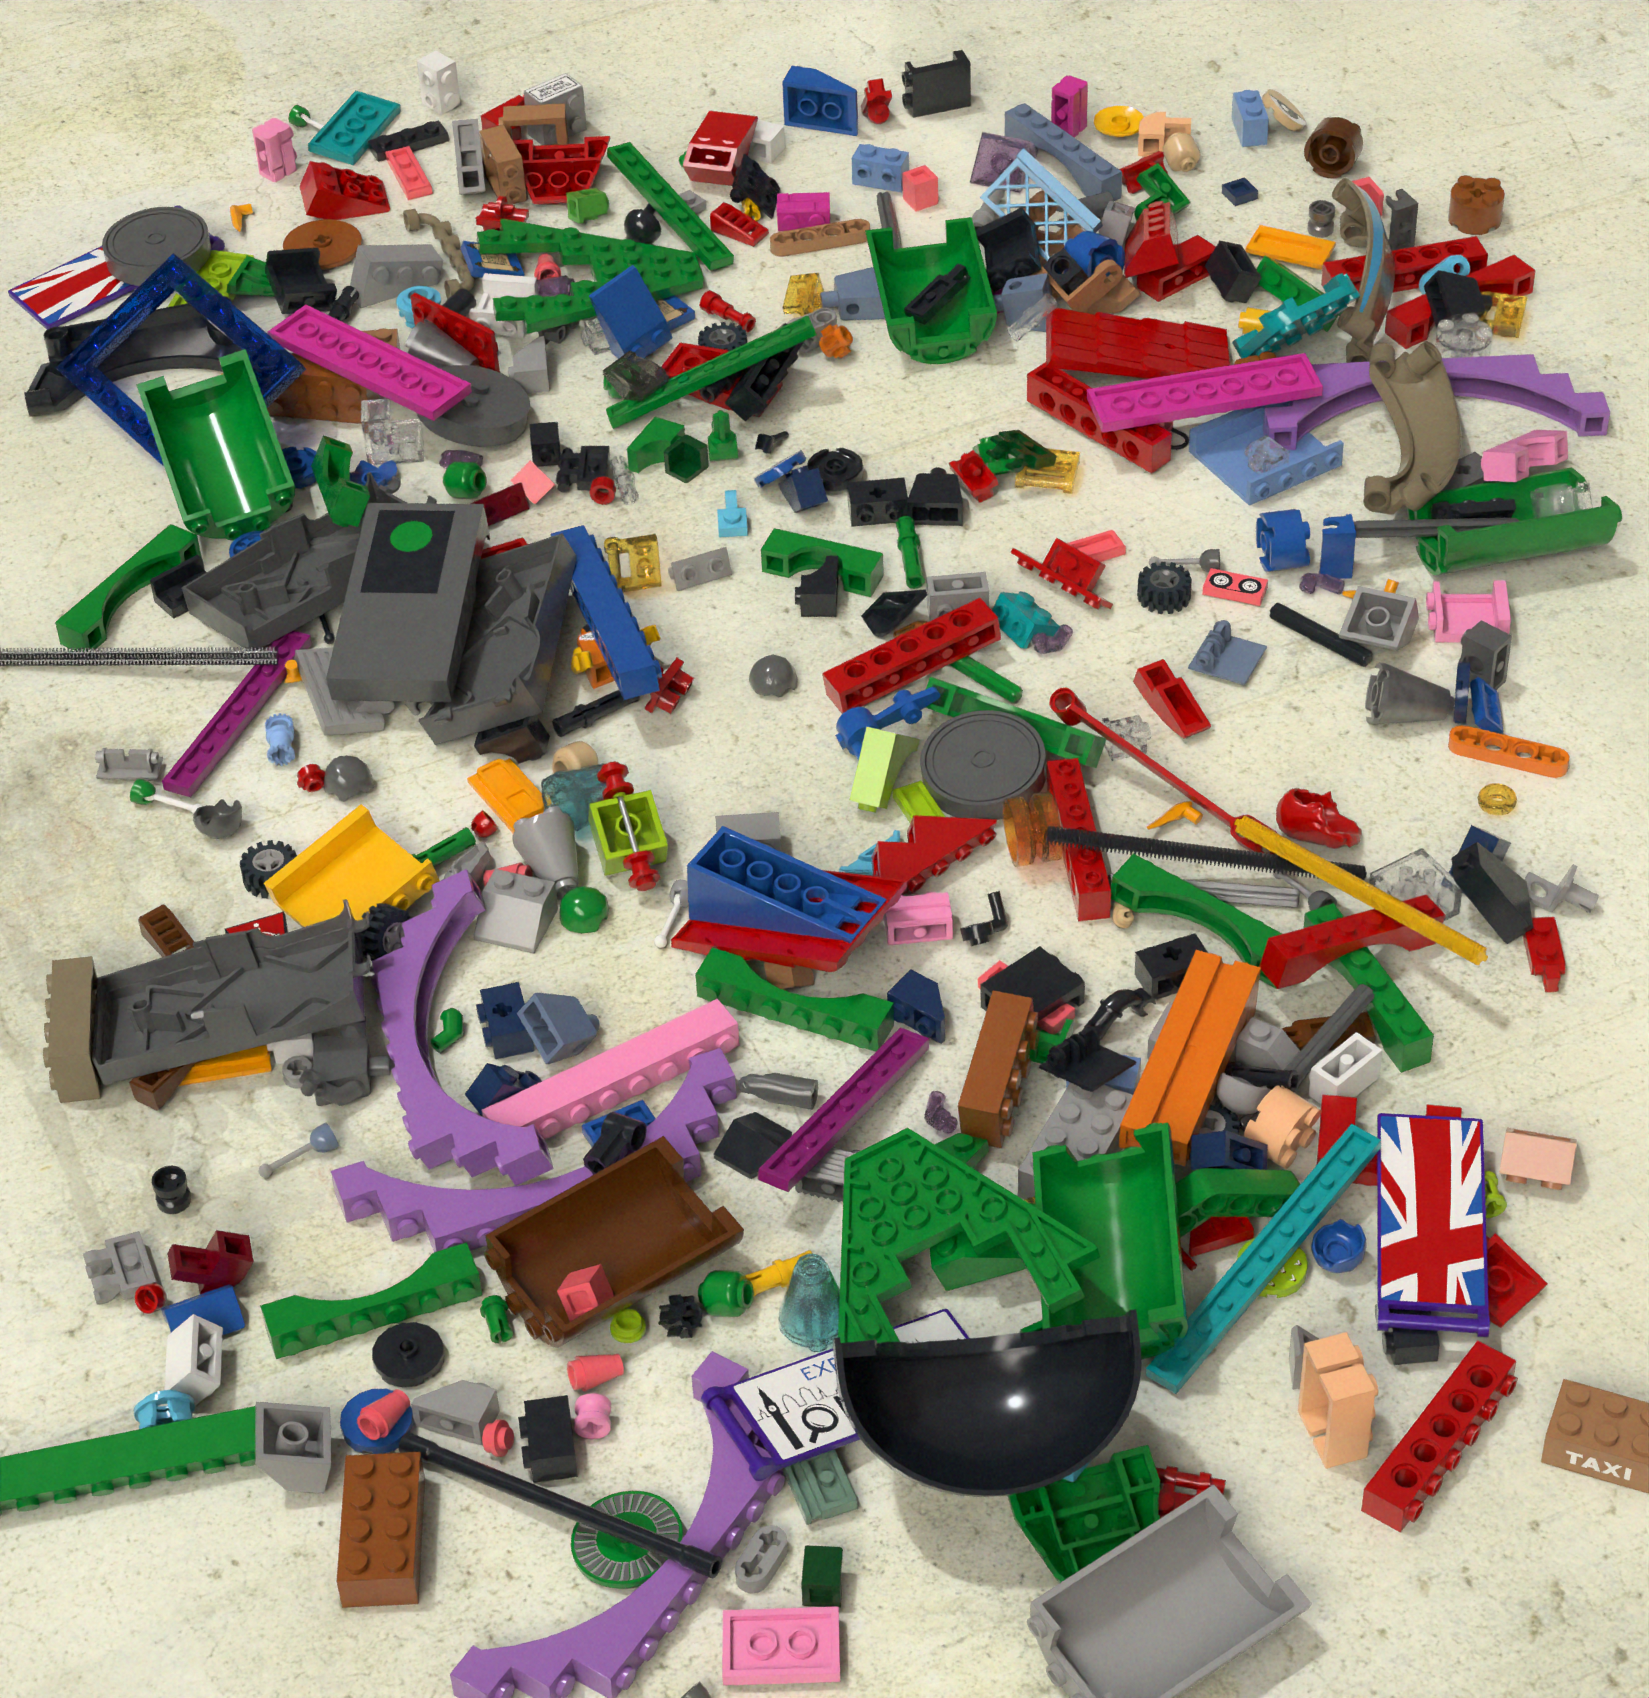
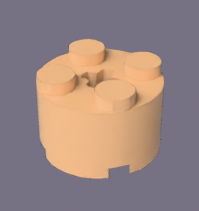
[1243,1085,1321,1169]

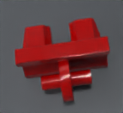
[861,78,892,124]
[1119,151,1168,194]
[475,196,529,231]
[949,450,999,502]
[644,657,694,714]

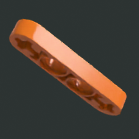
[1448,725,1570,778]

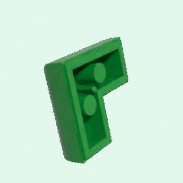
[1134,163,1191,221]

